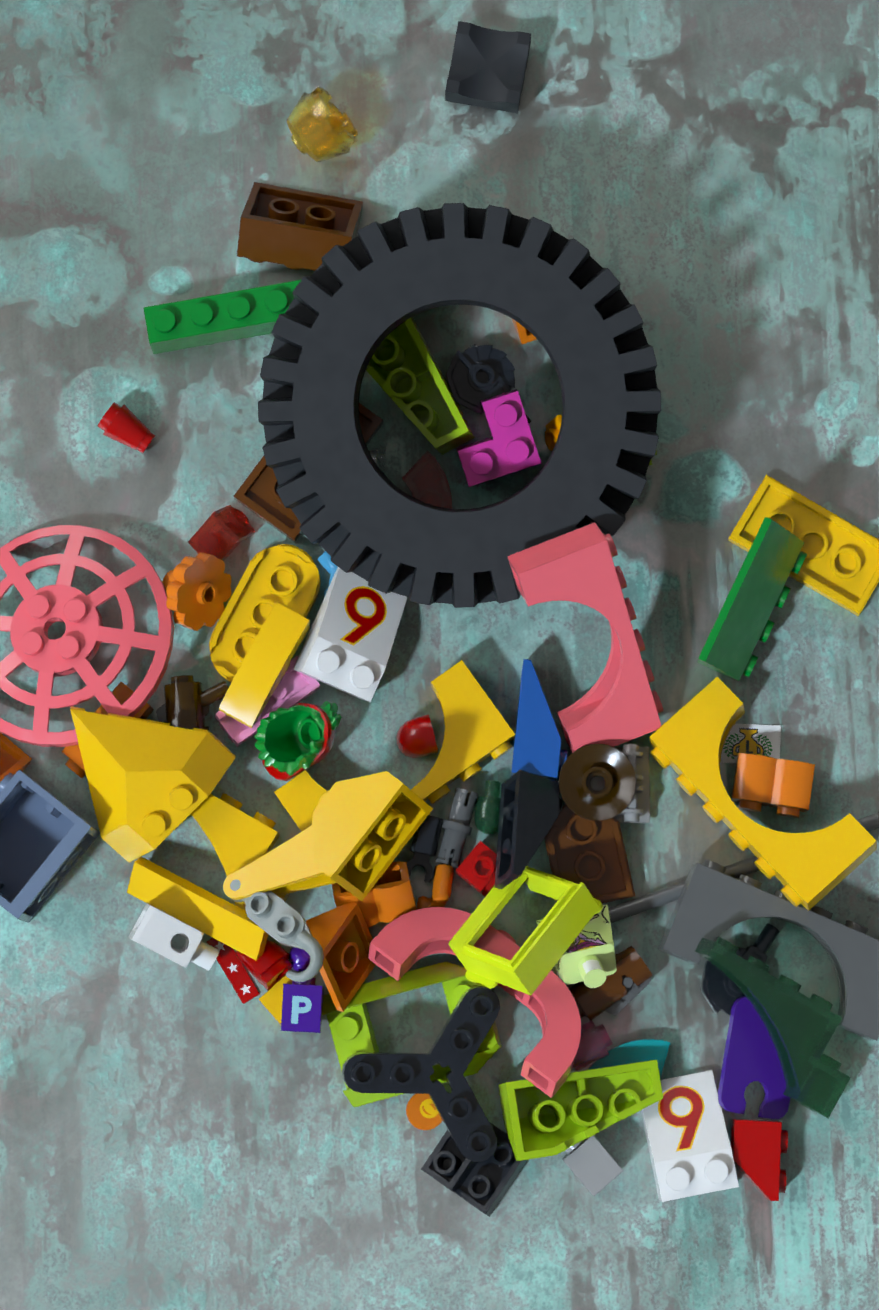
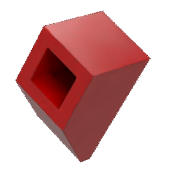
[730,1119,788,1201]

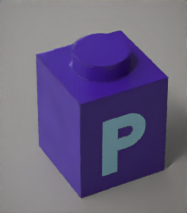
[281,978,324,1033]

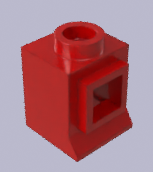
[456,841,497,897]

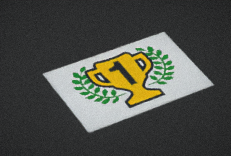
[721,724,781,763]

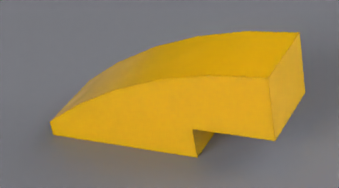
[219,602,310,728]

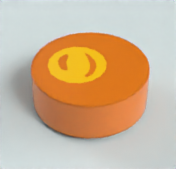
[406,1094,442,1130]

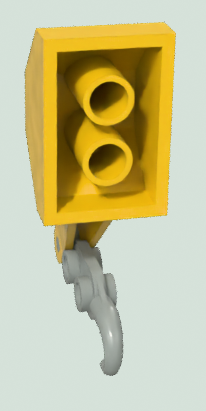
[223,771,433,982]

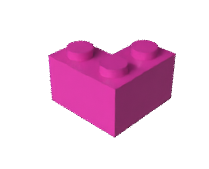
[456,389,541,487]

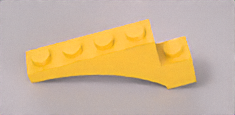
[191,793,290,910]

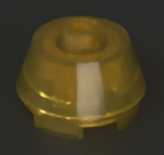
[286,86,358,163]

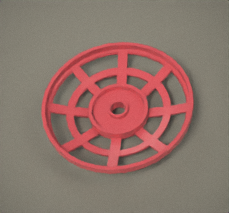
[0,525,174,747]

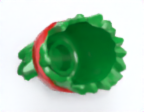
[254,701,342,781]

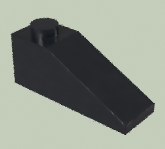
[494,770,562,889]

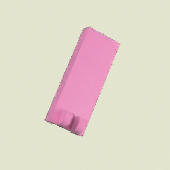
[215,656,321,747]

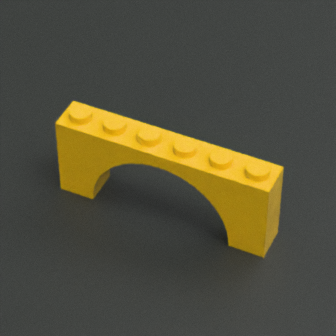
[274,660,515,832]
[649,676,877,911]

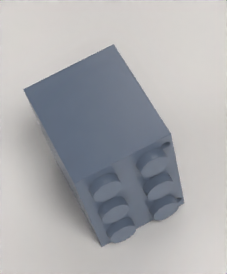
[0,770,100,923]

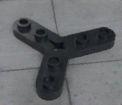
[342,986,500,1162]

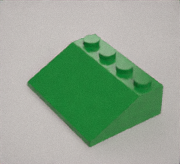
[697,517,807,681]

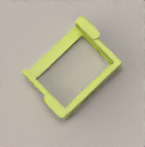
[448,866,603,996]

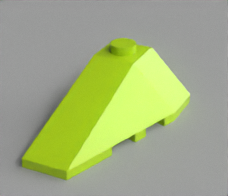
[498,1060,663,1161]

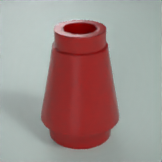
[97,402,156,454]

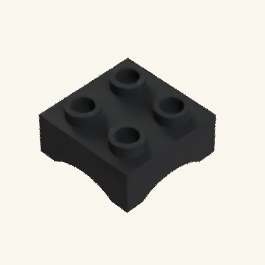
[445,21,531,113]

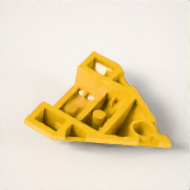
[70,706,236,863]

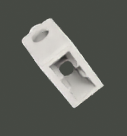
[128,903,220,971]

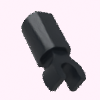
[407,815,444,883]

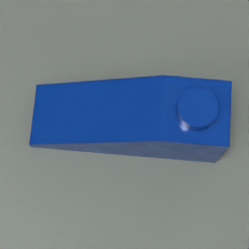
[511,659,568,781]

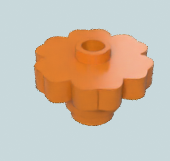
[162,552,232,631]

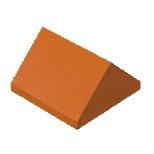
[306,902,376,1012]

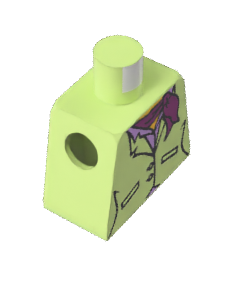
[536,904,617,988]

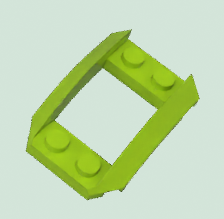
[322,961,502,1108]

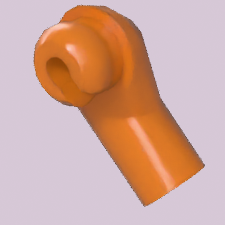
[417,864,454,910]

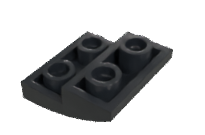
[421,1122,527,1217]

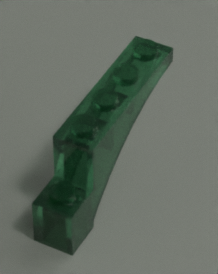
[695,937,851,1119]

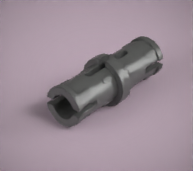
[435,788,479,868]

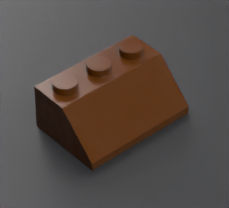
[237,182,363,270]

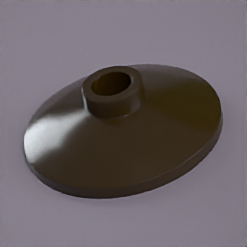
[559,744,636,821]

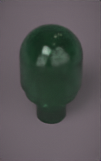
[474,780,501,835]

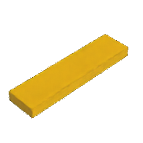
[127,856,269,961]

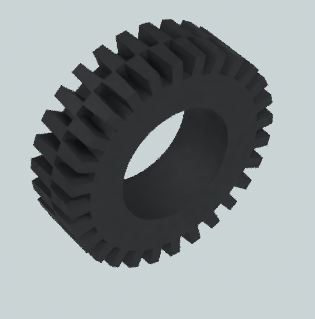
[258,203,661,608]

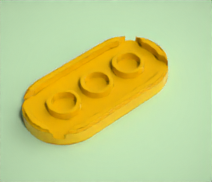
[209,544,321,683]

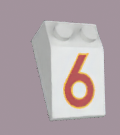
[293,567,407,702]
[641,1070,739,1202]

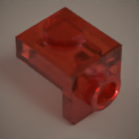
[188,505,255,561]

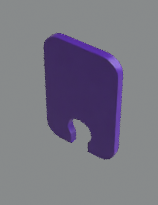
[718,996,803,1120]

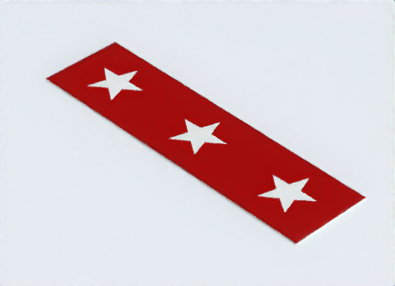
[206,938,260,1004]

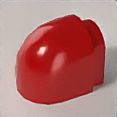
[396,714,438,758]
[236,940,293,991]

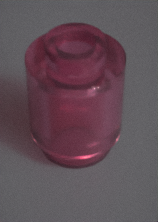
[572,1020,613,1071]

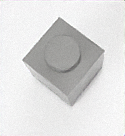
[562,1135,623,1196]

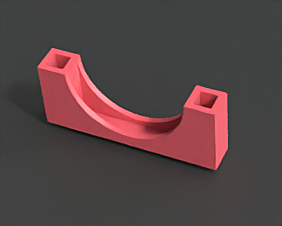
[507,522,663,753]

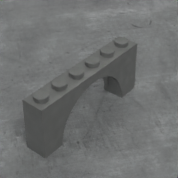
[658,859,879,1041]

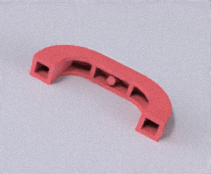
[368,907,581,1098]

